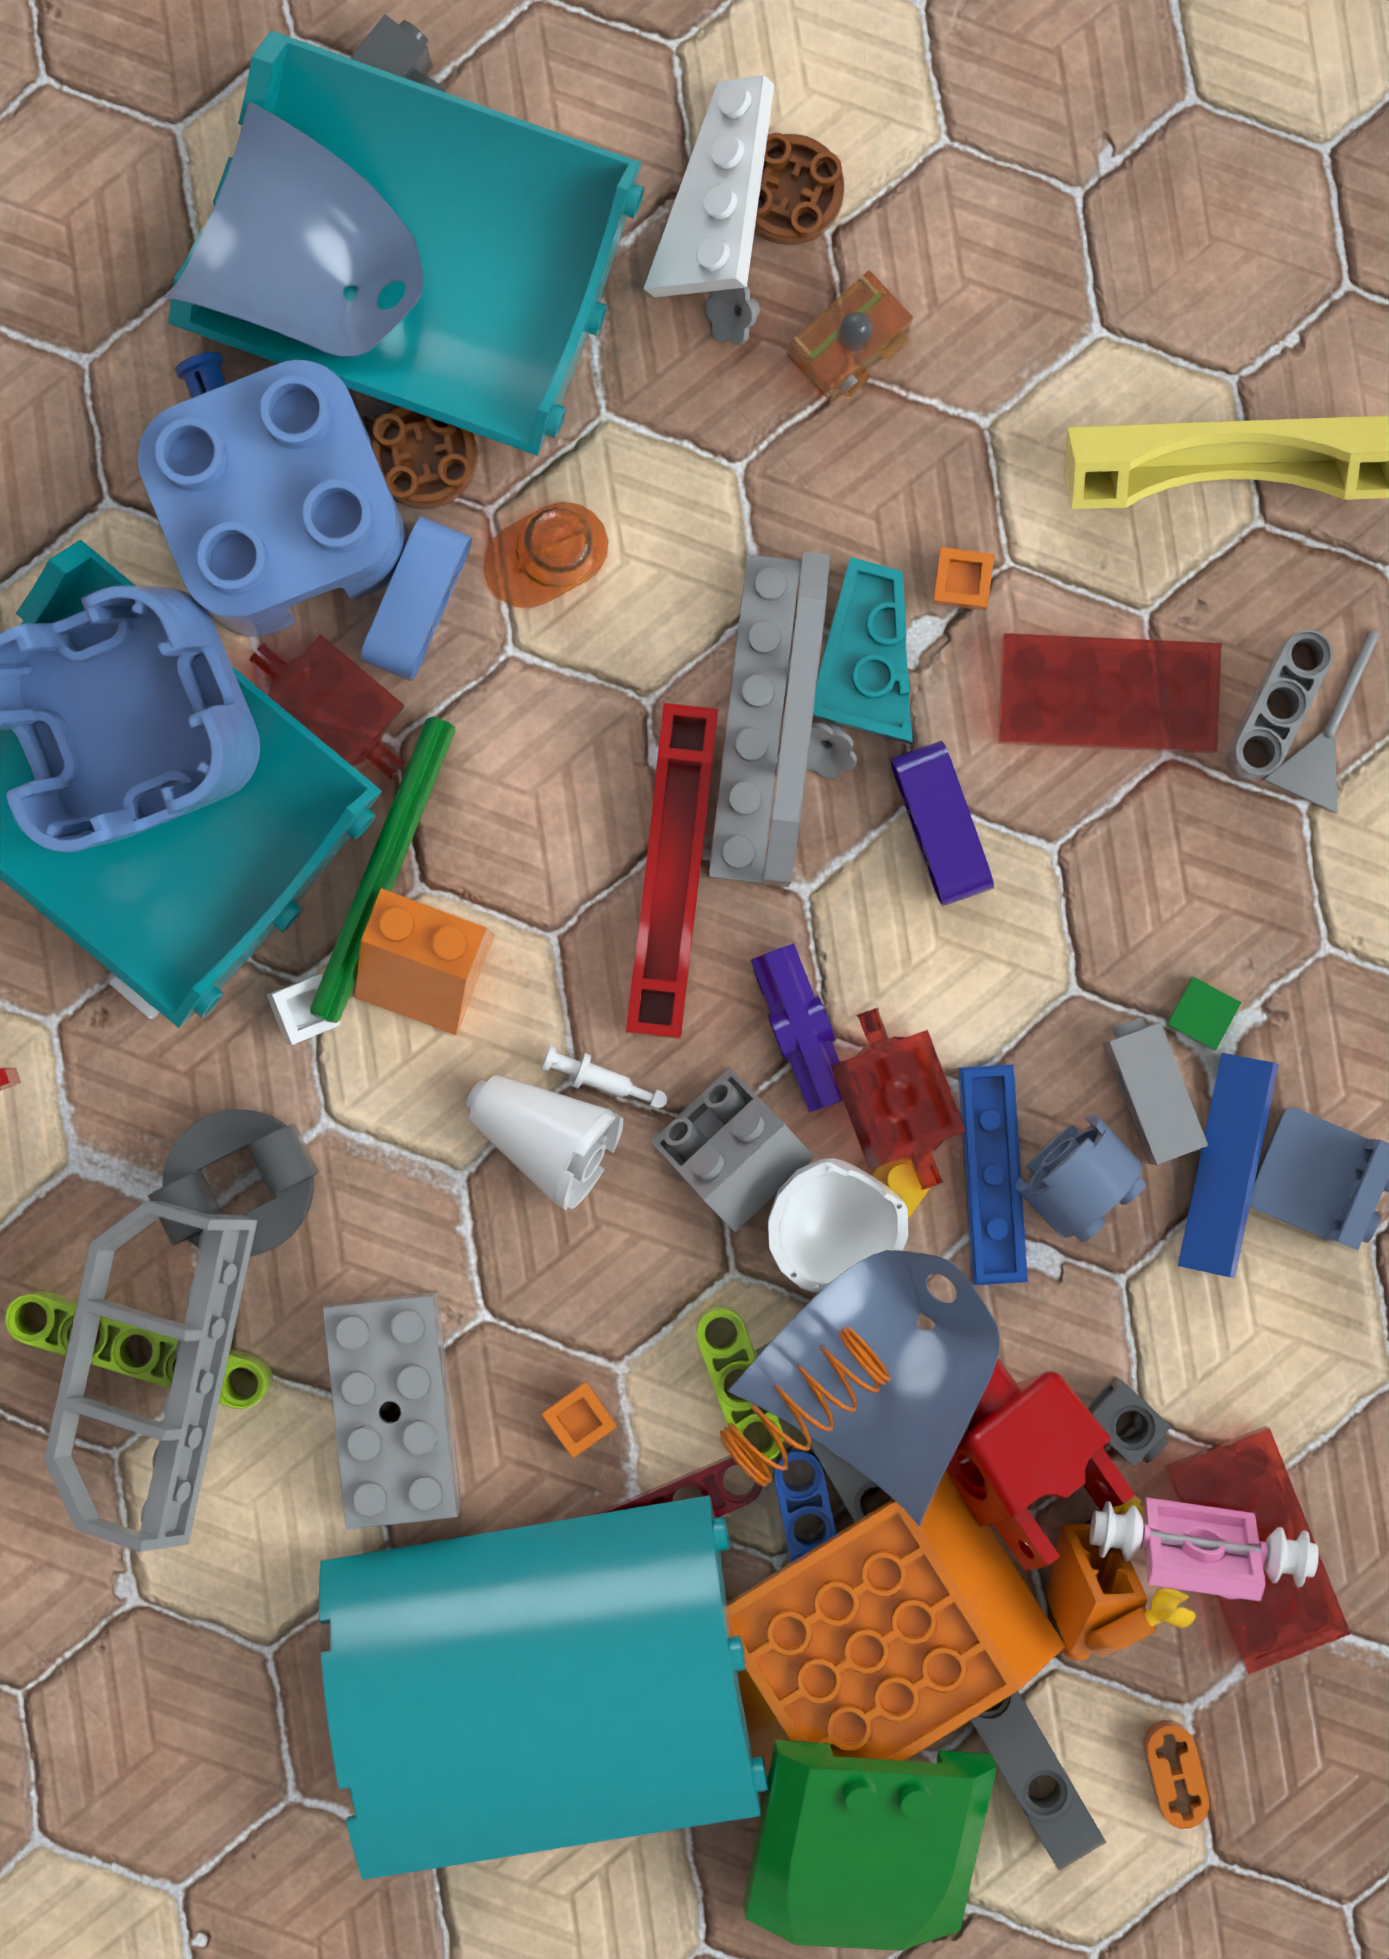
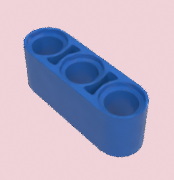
[773,1446,836,1562]

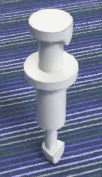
[541,1044,667,1108]

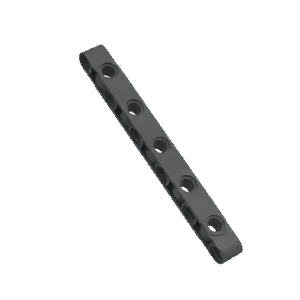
[756,1341,1106,1871]

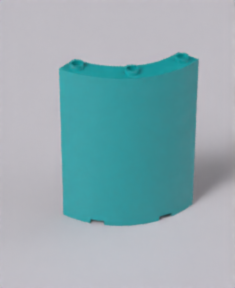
[168,31,645,456]
[0,539,382,1028]
[319,1495,768,1880]

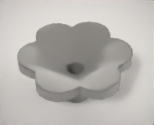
[705,285,760,345]
[806,723,857,779]

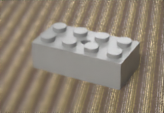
[323,1291,462,1530]

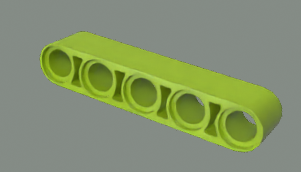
[5,1290,273,1409]

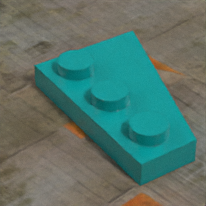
[812,557,913,744]

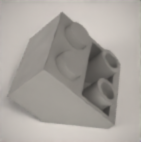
[651,1067,815,1232]

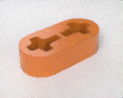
[1143,1720,1209,1829]

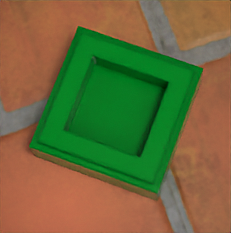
[1165,977,1242,1050]

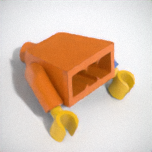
[1047,1496,1196,1661]

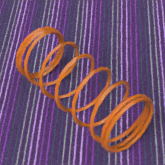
[720,1326,891,1486]

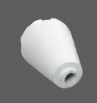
[466,1075,624,1210]

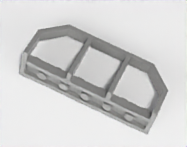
[708,551,830,887]
[44,1201,258,1552]

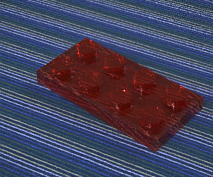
[998,633,1222,754]
[1165,1426,1351,1674]

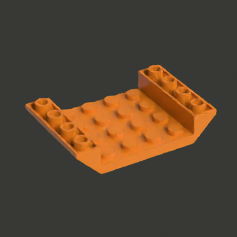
[727,1470,1065,1778]

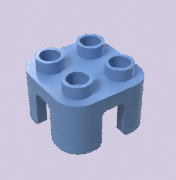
[138,360,408,637]
[0,586,260,852]

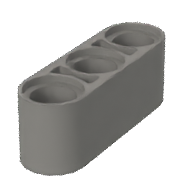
[1226,629,1333,781]

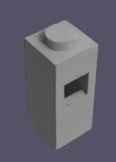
[1102,1016,1208,1165]

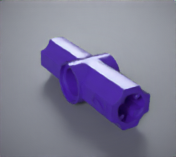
[750,943,853,1113]

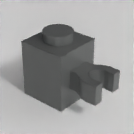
[350,14,446,93]

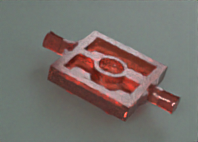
[249,634,405,780]
[831,1007,966,1190]

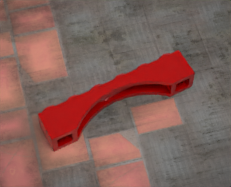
[626,703,719,1039]

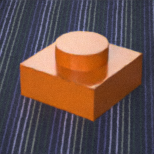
[932,547,994,611]
[541,1380,618,1459]

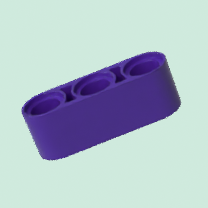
[890,741,994,907]

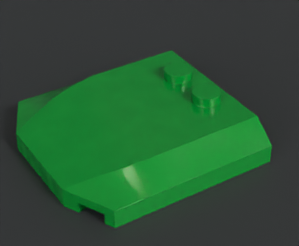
[743,1740,997,1951]

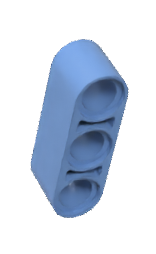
[360,516,472,681]

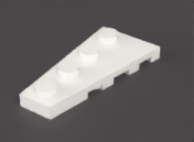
[644,75,774,298]

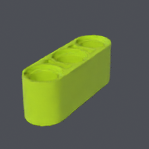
[696,1305,783,1460]

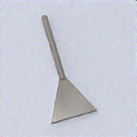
[1264,630,1379,814]

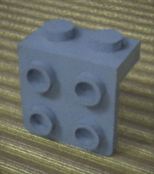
[1250,1108,1389,1250]

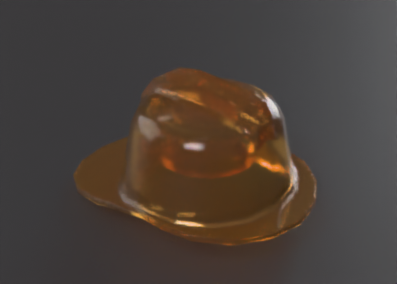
[484,502,609,608]

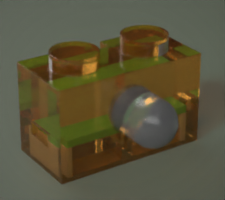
[787,270,913,403]

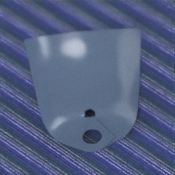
[164,102,423,357]
[728,1250,1000,1526]

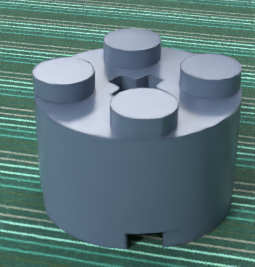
[1016,1114,1146,1243]

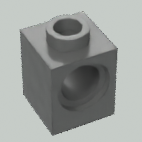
[1087,1376,1172,1467]

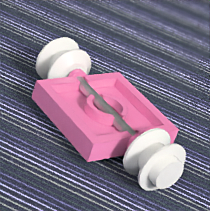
[1089,1497,1318,1601]

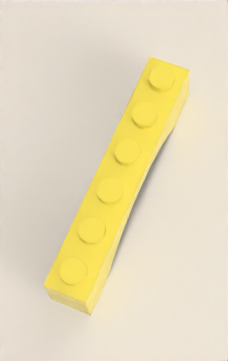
[1064,416,1389,509]

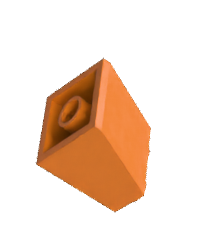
[355,888,495,1035]

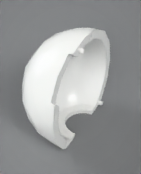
[768,1158,908,1293]

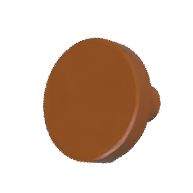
[754,133,844,245]
[370,405,478,509]

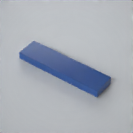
[1178,1053,1279,1278]
[958,1064,1028,1285]

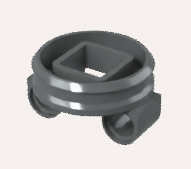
[148,1110,319,1257]

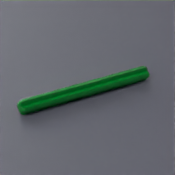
[310,717,455,1023]

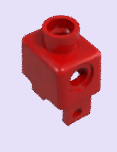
[946,1358,1135,1571]

